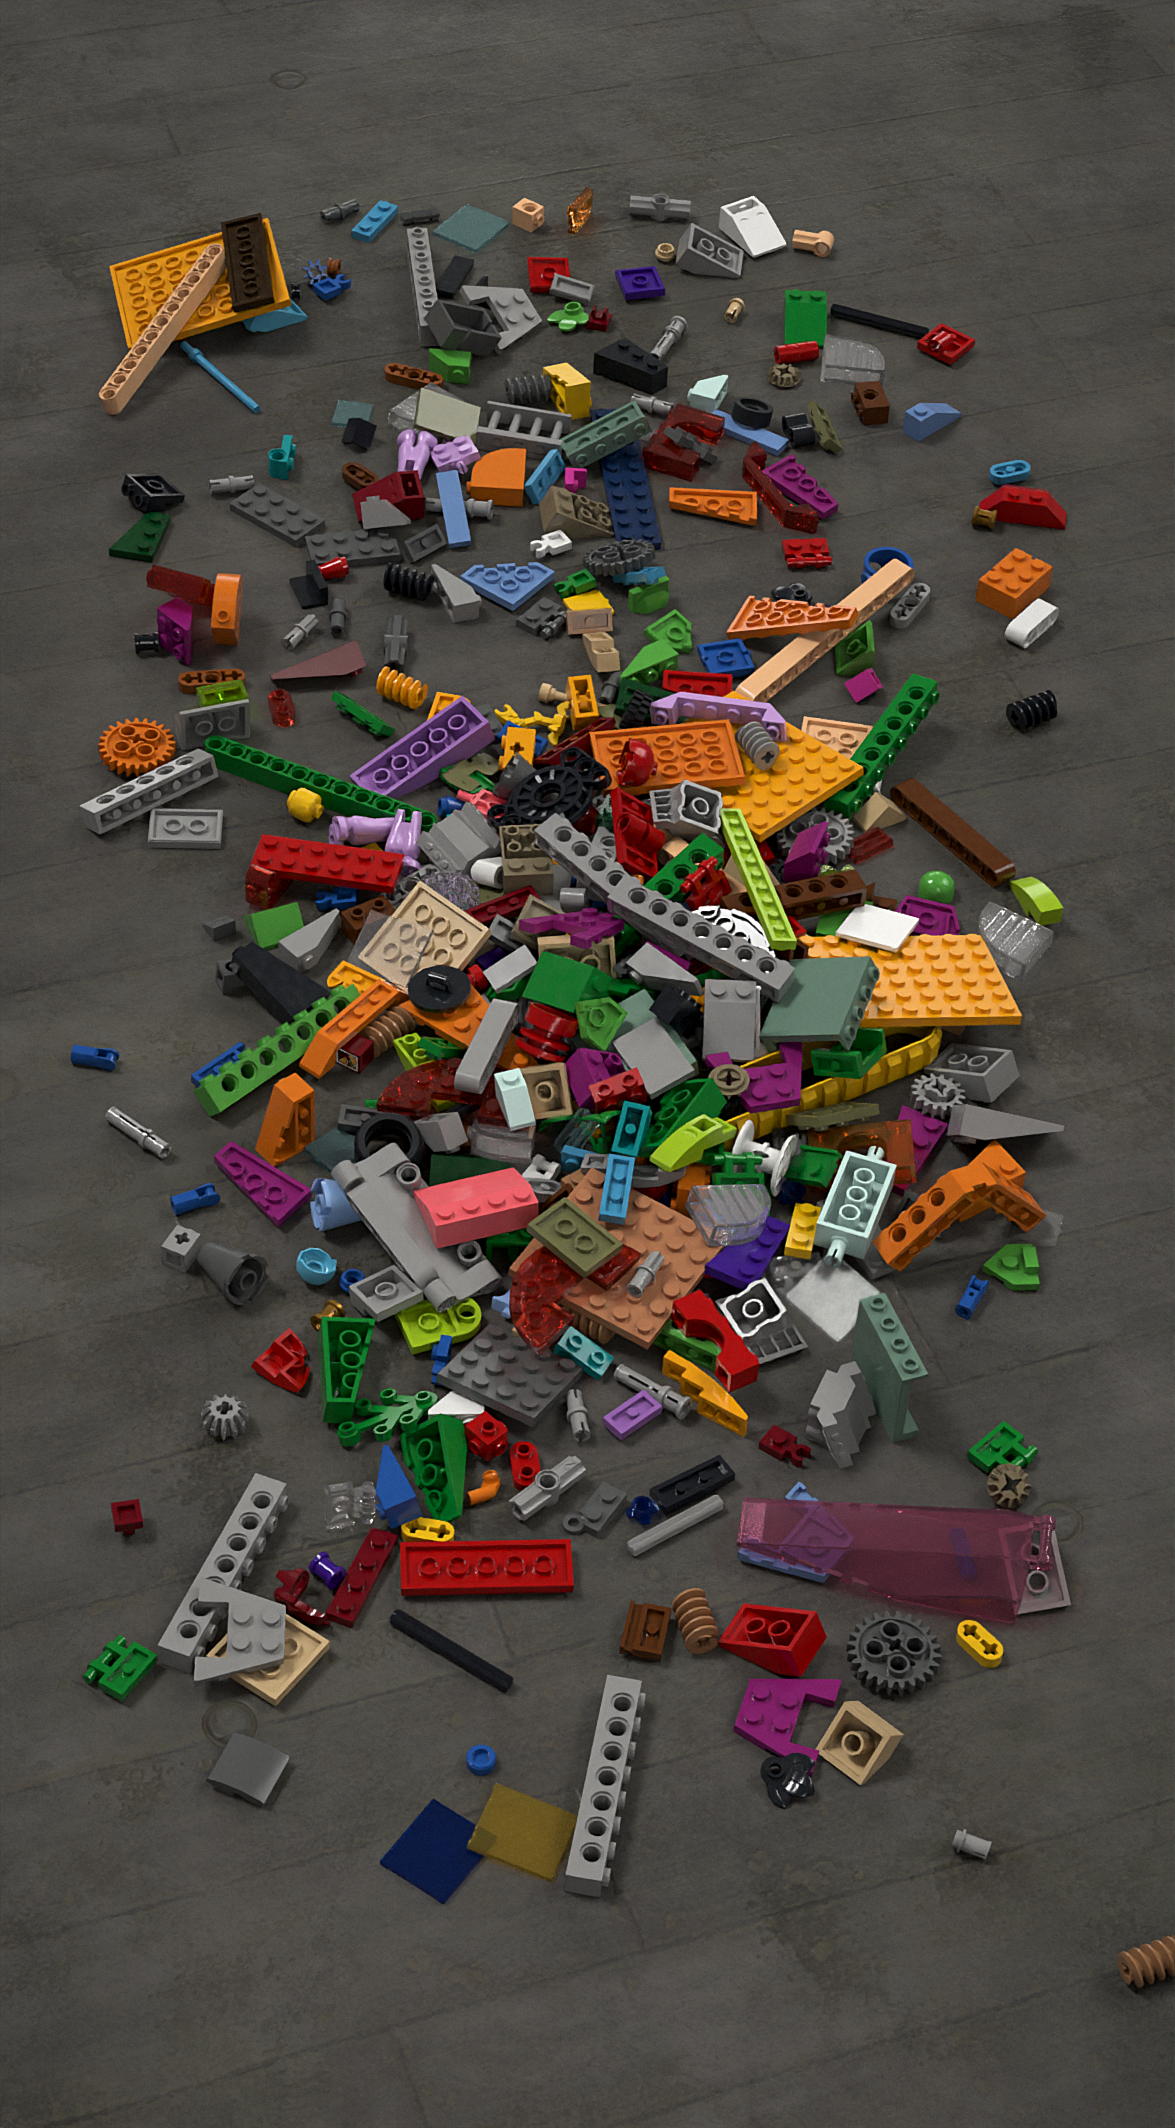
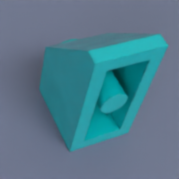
[611,1101,653,1158]

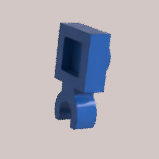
[313,274,351,301]
[315,887,359,910]
[431,1334,452,1386]

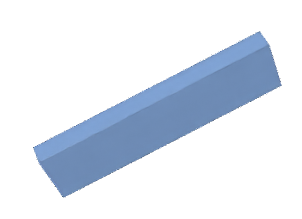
[704,409,789,456]
[436,470,471,548]

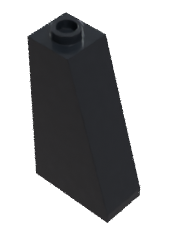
[229,942,330,1025]

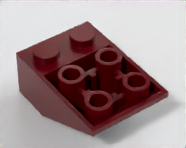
[352,470,425,524]

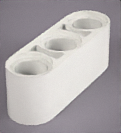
[1004,598,1059,648]

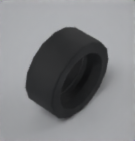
[731,397,774,428]

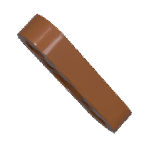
[385,363,443,393]
[178,668,245,694]

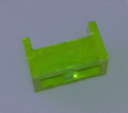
[196,679,249,708]

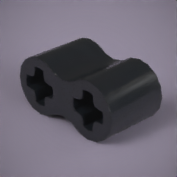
[782,413,815,448]

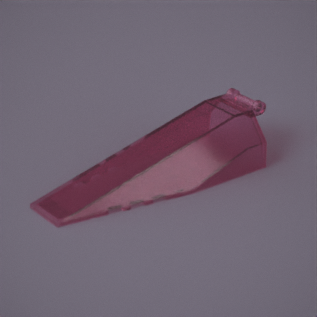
[736,1497,1056,1624]

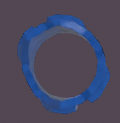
[861,547,914,584]

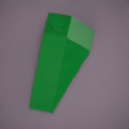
[641,1078,727,1151]
[400,1413,467,1523]

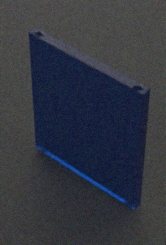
[380,1799,497,1904]

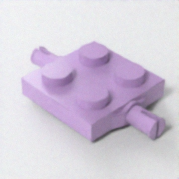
[430,436,481,474]

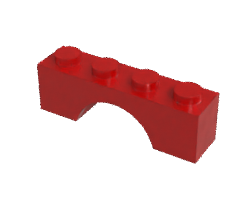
[671,1289,760,1393]

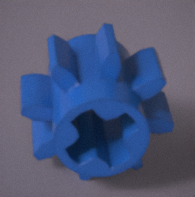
[302,259,328,285]

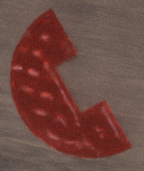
[376,1058,529,1129]
[509,1244,641,1355]

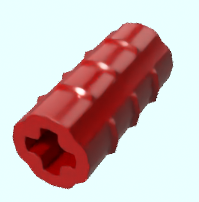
[773,341,819,365]

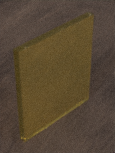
[467,1783,578,1882]

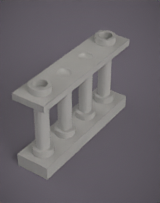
[476,401,572,460]

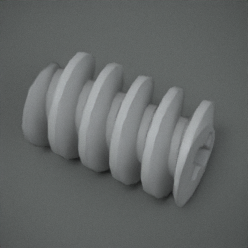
[735,722,780,770]

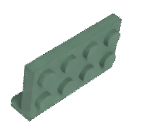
[559,400,652,468]

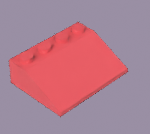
[413,1167,539,1249]

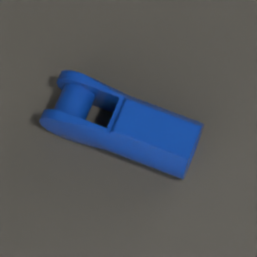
[71,1045,120,1071]
[170,1183,220,1216]
[955,1275,989,1319]

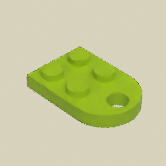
[394,1298,481,1355]

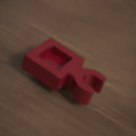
[758,1424,811,1468]

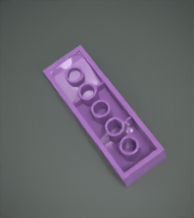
[350,696,495,799]

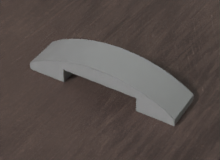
[580,1153,688,1188]

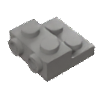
[348,1265,424,1322]

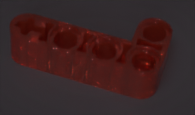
[245,837,293,910]

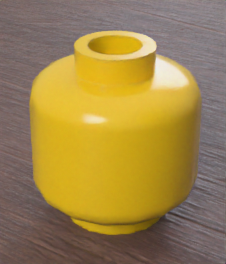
[286,788,324,823]

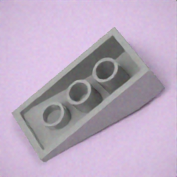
[947,1104,1064,1145]

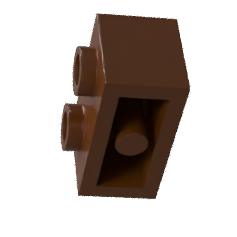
[341,895,396,948]

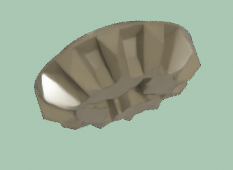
[767,363,801,387]
[708,1064,750,1099]
[987,1463,1031,1508]

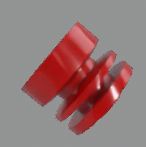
[515,1002,579,1063]

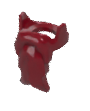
[274,1568,331,1627]

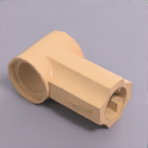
[792,230,834,257]

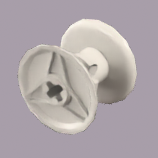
[732,1120,797,1197]

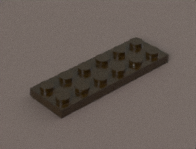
[221,213,275,313]

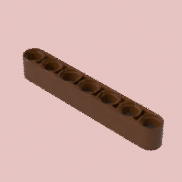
[890,778,1016,887]

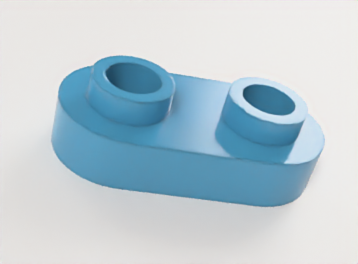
[989,460,1031,485]

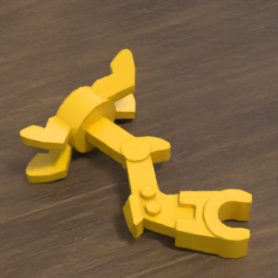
[494,701,569,747]

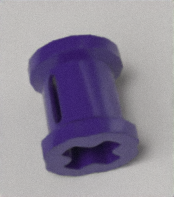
[308,1552,347,1590]

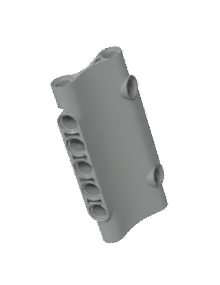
[331,1143,503,1313]

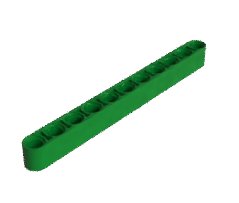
[205,735,437,835]

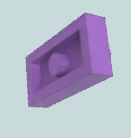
[603,1390,662,1441]

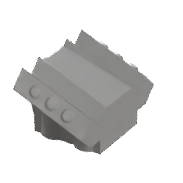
[649,779,726,848]
[416,801,501,885]
[715,1278,808,1364]
[805,1361,877,1469]

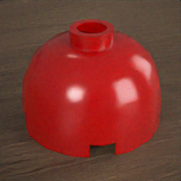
[616,738,658,787]

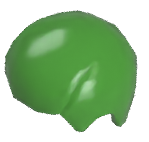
[918,871,955,904]

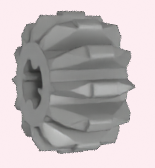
[201,1393,249,1441]

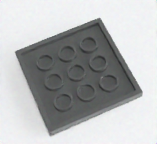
[436,1324,584,1427]

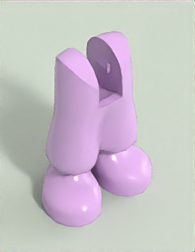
[397,429,438,480]
[385,809,422,877]
[329,816,394,846]

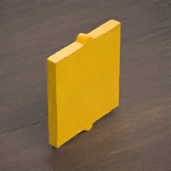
[563,589,615,615]

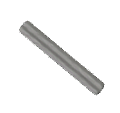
[627,1495,724,1556]

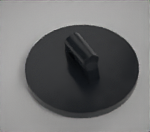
[408,966,471,1013]

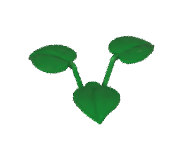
[539,1110,656,1155]

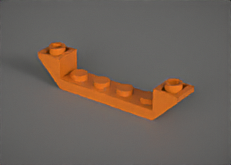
[299,979,410,1079]

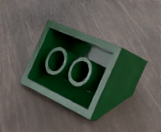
[429,1153,512,1186]

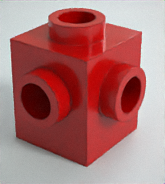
[465,1411,508,1462]

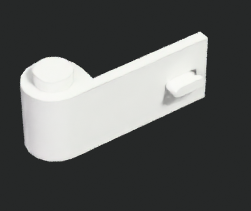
[471,857,503,889]

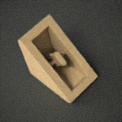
[853,792,906,834]

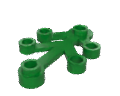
[337,1388,438,1447]

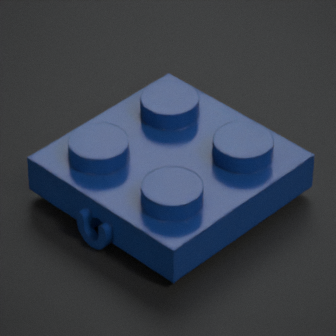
[697,638,755,677]

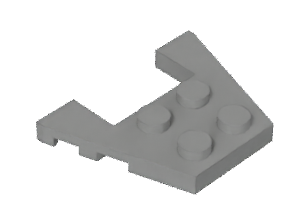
[459,285,542,354]
[194,1578,286,1686]

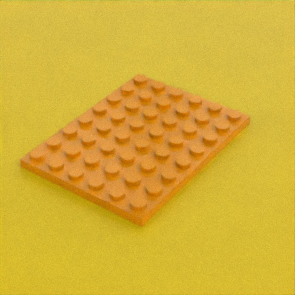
[109,218,292,351]
[681,691,864,842]
[796,934,1022,1027]

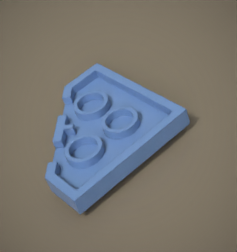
[460,562,555,611]

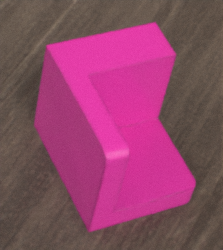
[844,668,883,702]

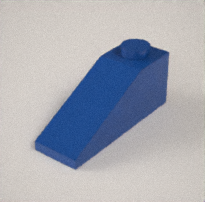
[375,1445,422,1529]

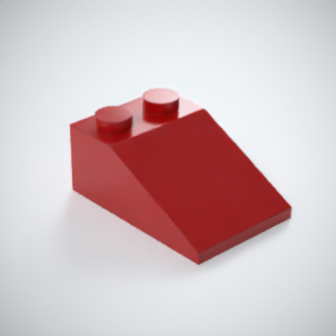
[718,1603,827,1677]

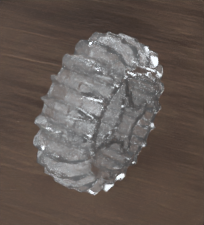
[418,869,480,911]

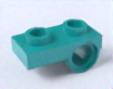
[268,435,296,480]
[553,1326,614,1381]

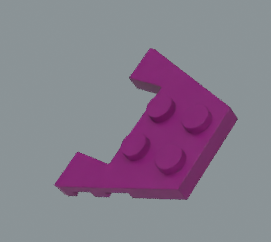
[895,895,960,936]
[519,908,625,949]
[705,1042,803,1114]
[734,1679,842,1778]

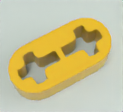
[401,1517,454,1542]
[956,1620,1003,1668]

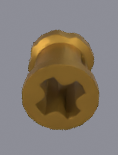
[971,506,997,530]
[310,1299,346,1332]

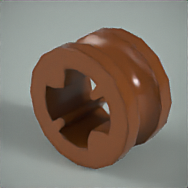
[327,258,341,277]

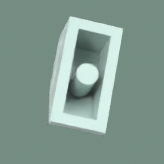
[687,375,728,415]
[494,1068,536,1131]

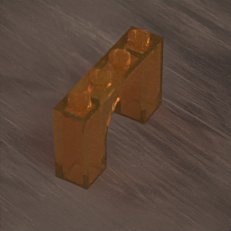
[808,1119,917,1193]

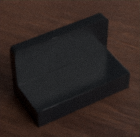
[289,560,328,609]

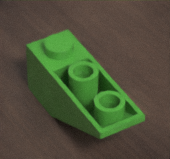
[620,639,679,685]

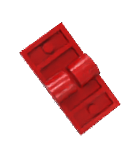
[610,787,666,883]

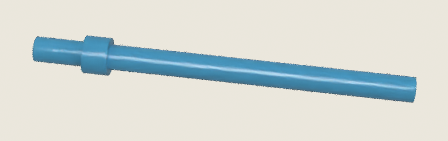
[180,341,260,413]

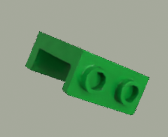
[811,1027,887,1079]

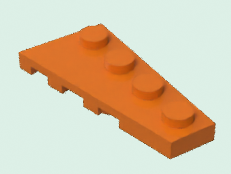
[669,487,757,526]

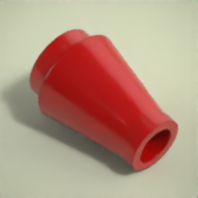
[318,556,350,579]

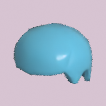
[296,1248,337,1285]

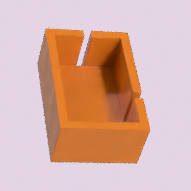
[976,548,1053,620]

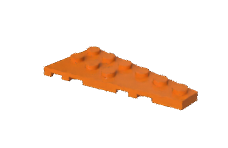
[726,596,859,640]
[398,985,539,1072]

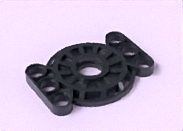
[487,747,612,831]

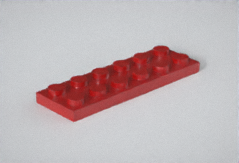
[250,834,404,894]
[400,1539,574,1596]

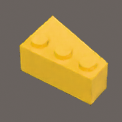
[543,363,592,420]

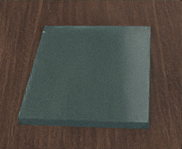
[433,204,510,253]

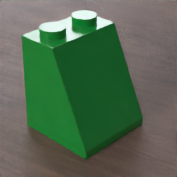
[522,951,613,1019]

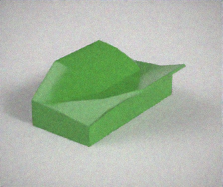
[628,576,670,614]

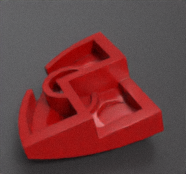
[251,1328,310,1393]

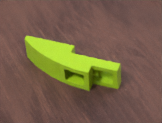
[393,1033,461,1113]
[649,1114,737,1172]

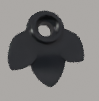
[771,583,813,605]
[760,1753,815,1809]

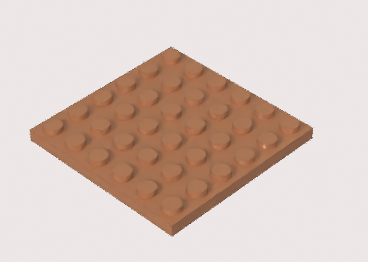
[508,1167,728,1350]

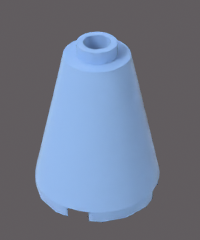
[310,1178,361,1231]

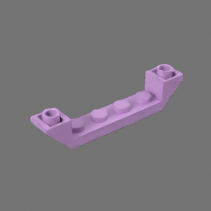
[650,692,787,742]

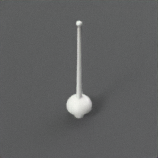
[754,986,770,1060]

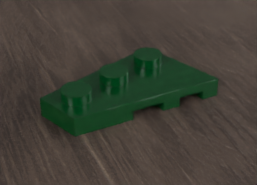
[109,512,170,563]

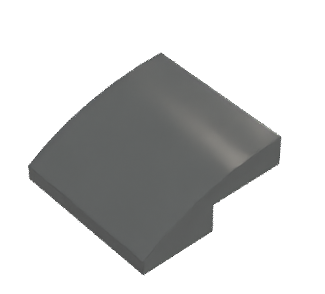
[206,1733,290,1808]

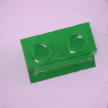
[486,1228,534,1263]

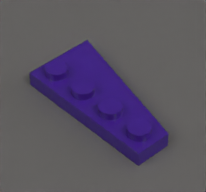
[704,1215,790,1290]

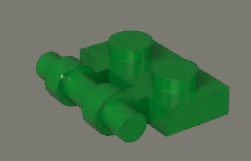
[711,1152,764,1199]
[967,1421,1038,1481]
[82,1635,158,1702]

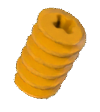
[376,666,428,710]

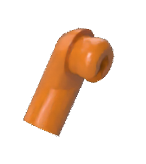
[466,1470,501,1505]

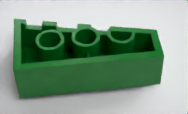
[317,1317,376,1423]

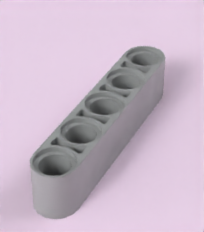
[454,998,520,1094]

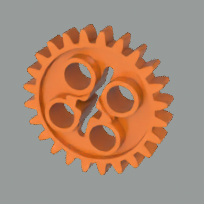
[98,718,176,777]

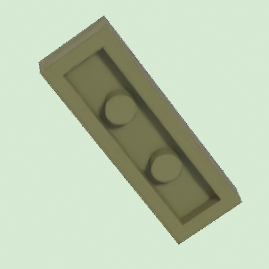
[807,400,843,455]

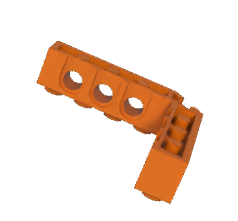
[872,1162,1047,1272]

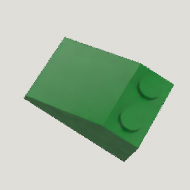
[783,289,827,349]

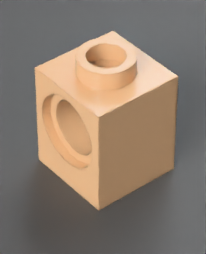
[512,198,544,232]

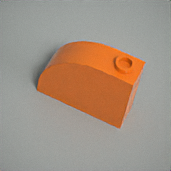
[466,448,526,507]
[211,573,243,645]

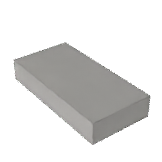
[549,273,595,306]

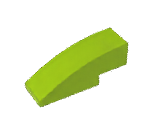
[1009,877,1063,926]

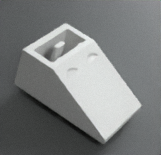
[719,196,787,258]

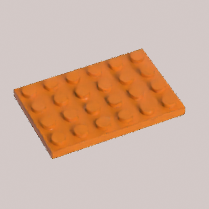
[589,719,745,798]

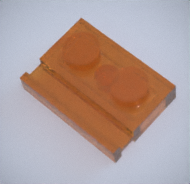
[567,187,593,234]

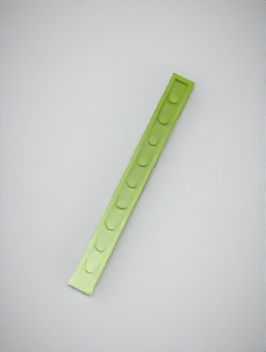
[719,808,797,951]

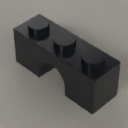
[649,985,703,1040]

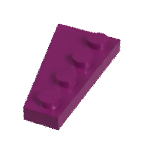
[761,454,839,519]
[886,1105,948,1196]
[214,1141,312,1227]

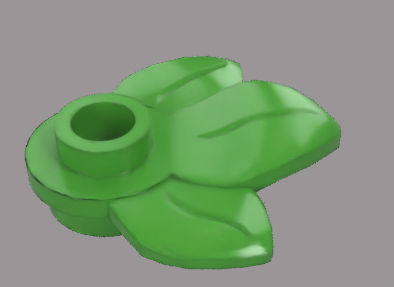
[547,302,589,332]

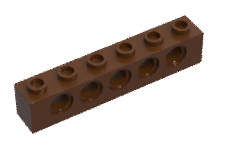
[720,869,867,923]

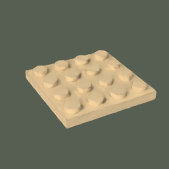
[359,881,492,994]

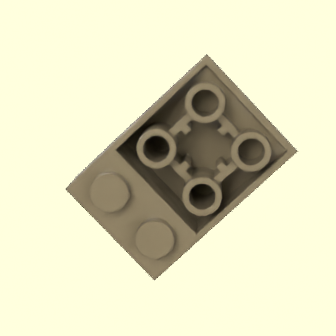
[539,485,614,539]
[499,824,554,896]

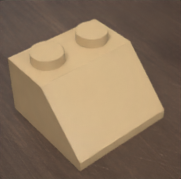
[816,1701,904,1785]

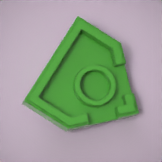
[643,609,692,653]
[575,997,628,1052]
[982,1244,1040,1291]

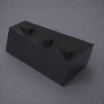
[593,337,668,395]

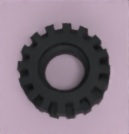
[619,689,654,729]

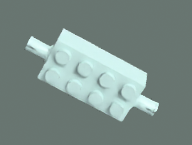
[813,1146,897,1268]

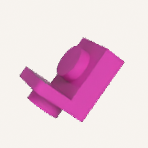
[564,468,587,493]

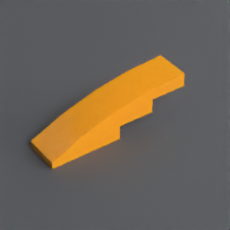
[662,1350,748,1437]

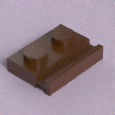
[619,1600,672,1661]

